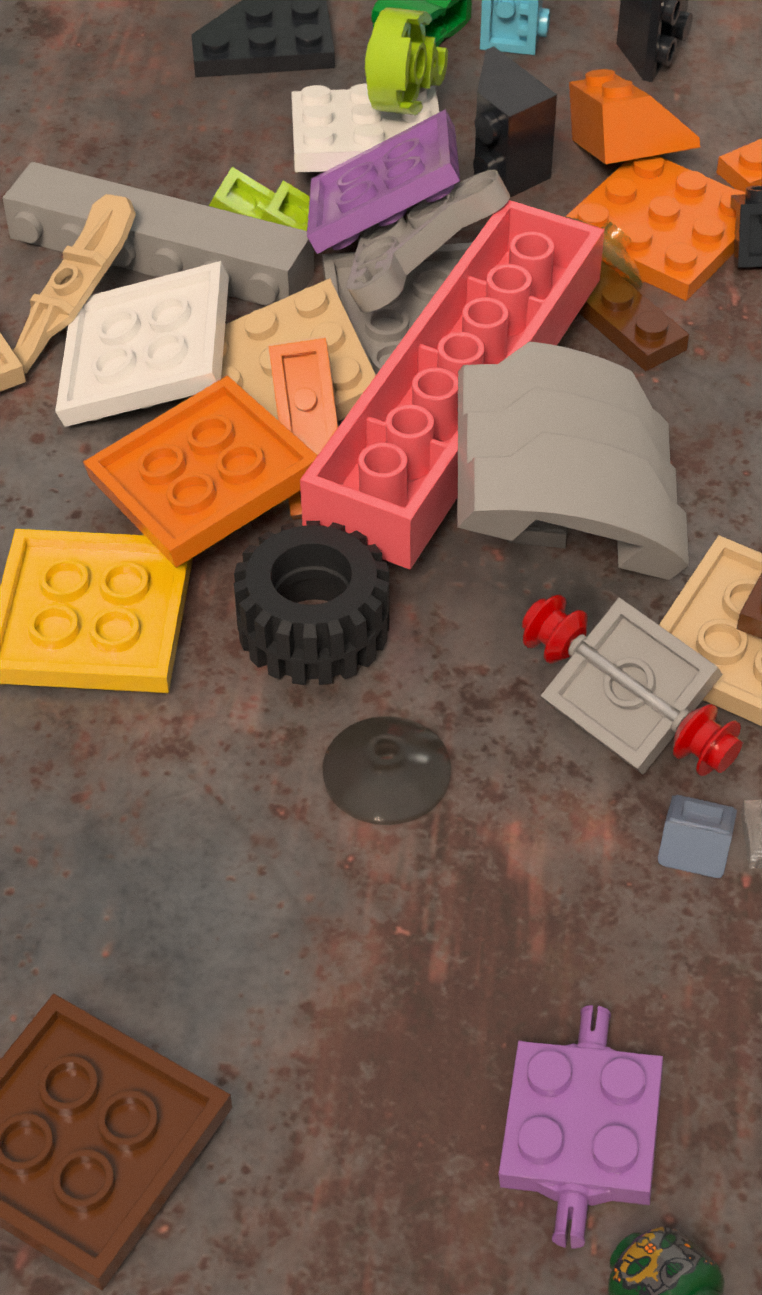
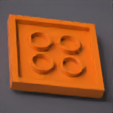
[565,155,745,301]
[83,375,318,568]

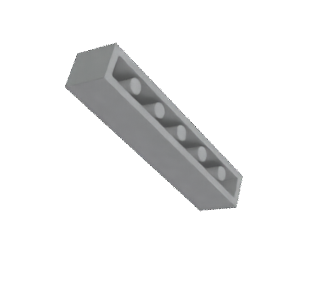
[2,162,315,306]

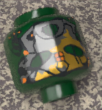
[608,1226,724,1295]

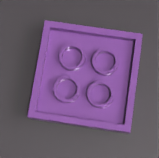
[307,109,460,254]

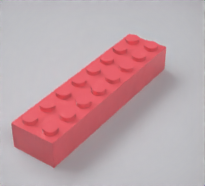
[300,200,605,570]

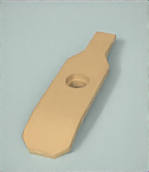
[13,194,136,374]

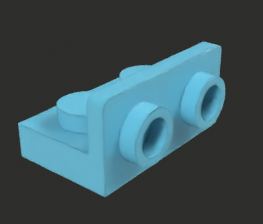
[480,0,550,55]

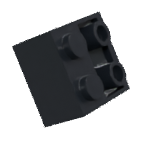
[616,0,693,82]

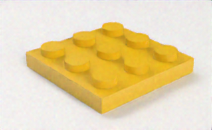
[0,529,193,693]

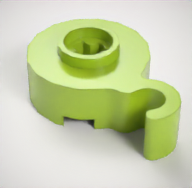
[365,7,448,116]

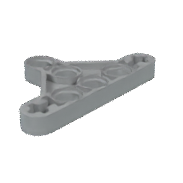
[347,170,510,313]

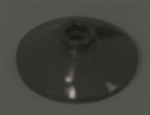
[323,716,451,825]

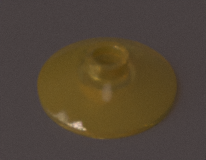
[563,216,644,289]

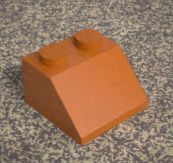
[569,69,700,164]

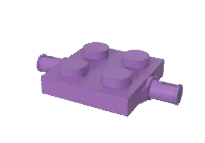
[499,1005,663,1249]

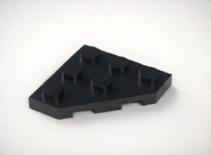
[191,0,335,78]

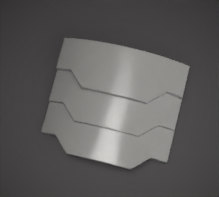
[457,341,689,580]

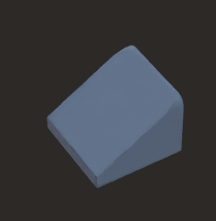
[658,795,737,878]

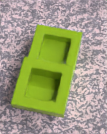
[209,167,310,231]

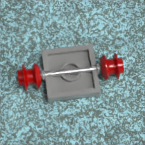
[522,595,743,776]

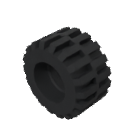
[233,521,389,685]

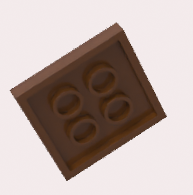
[0,993,232,1291]

